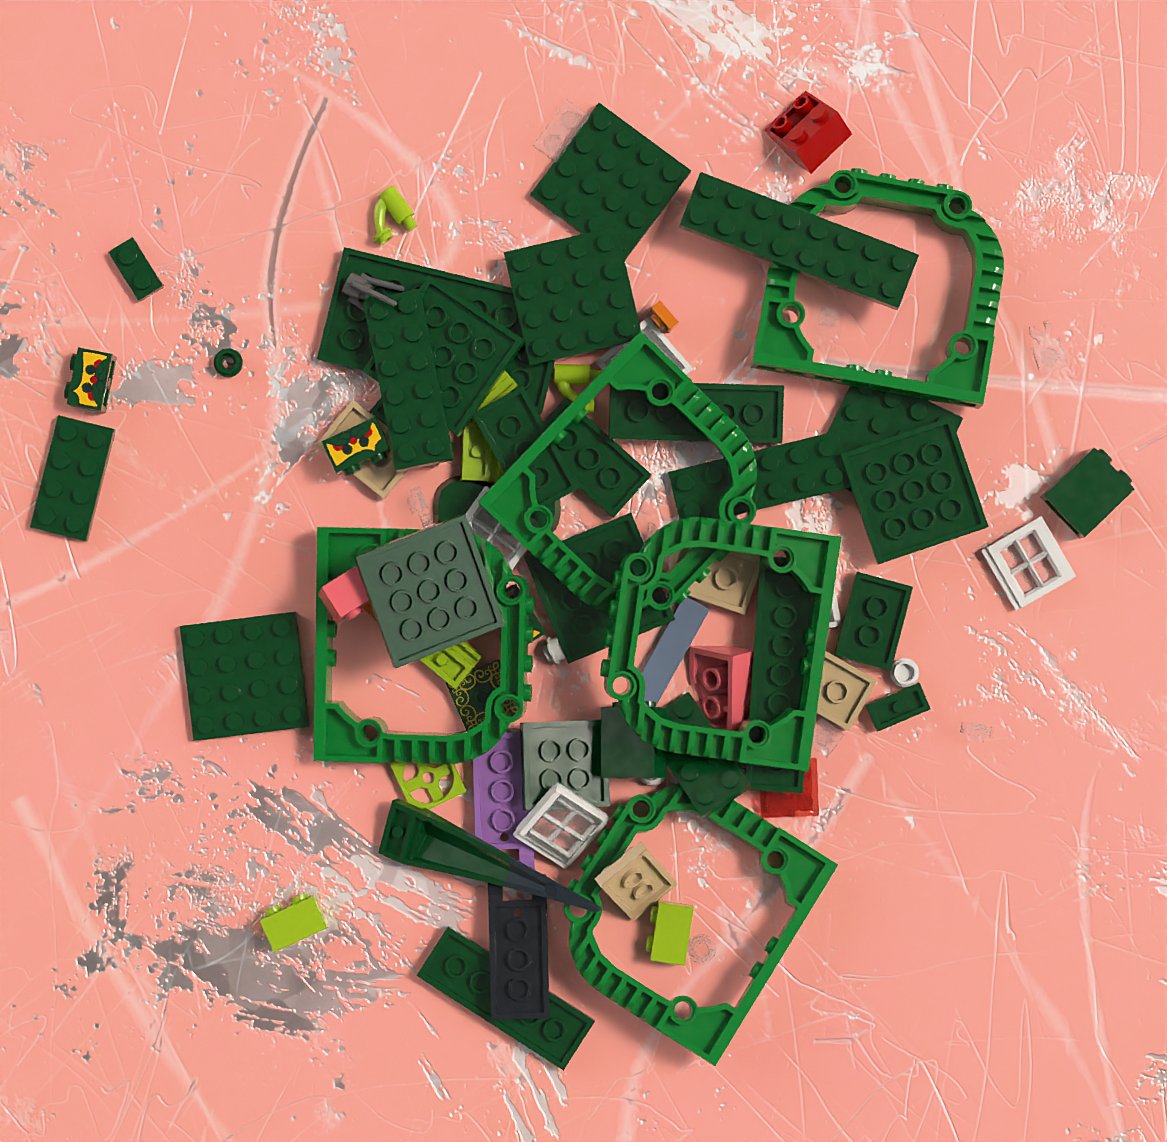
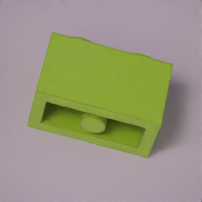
[259,892,330,952]
[645,900,694,966]

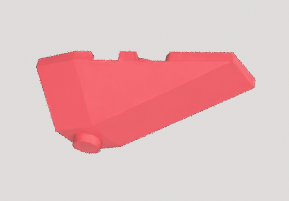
[689,646,754,762]

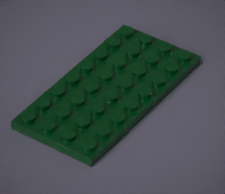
[317,247,555,415]

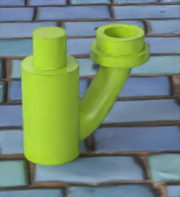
[372,185,418,246]
[554,364,601,415]

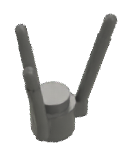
[342,273,404,313]

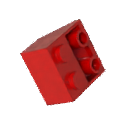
[765,91,852,174]

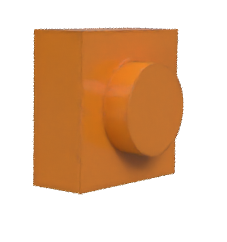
[650,300,679,333]

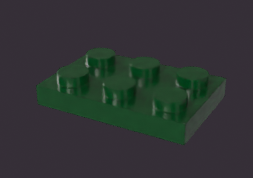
[834,572,913,671]

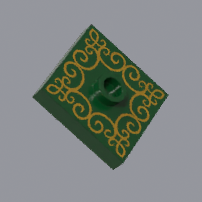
[445,659,518,730]

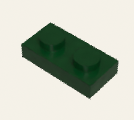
[108,237,164,302]
[865,682,931,732]

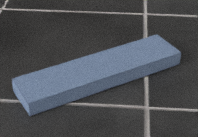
[641,597,710,706]

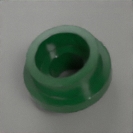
[214,348,243,378]

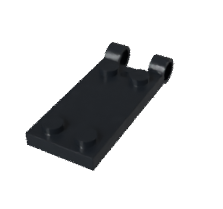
[488,874,550,1020]

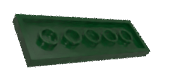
[363,289,455,472]
[608,383,784,444]
[668,431,851,519]
[416,925,595,1071]

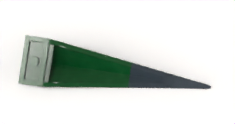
[378,798,602,912]

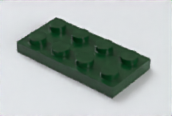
[473,386,579,514]
[543,397,652,518]
[30,415,116,541]
[665,692,752,819]

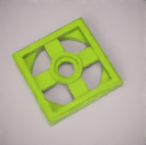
[390,762,467,810]

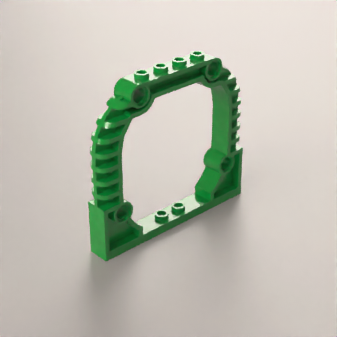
[750,168,1004,409]
[478,332,757,612]
[600,517,841,772]
[313,526,534,764]
[563,784,838,1066]

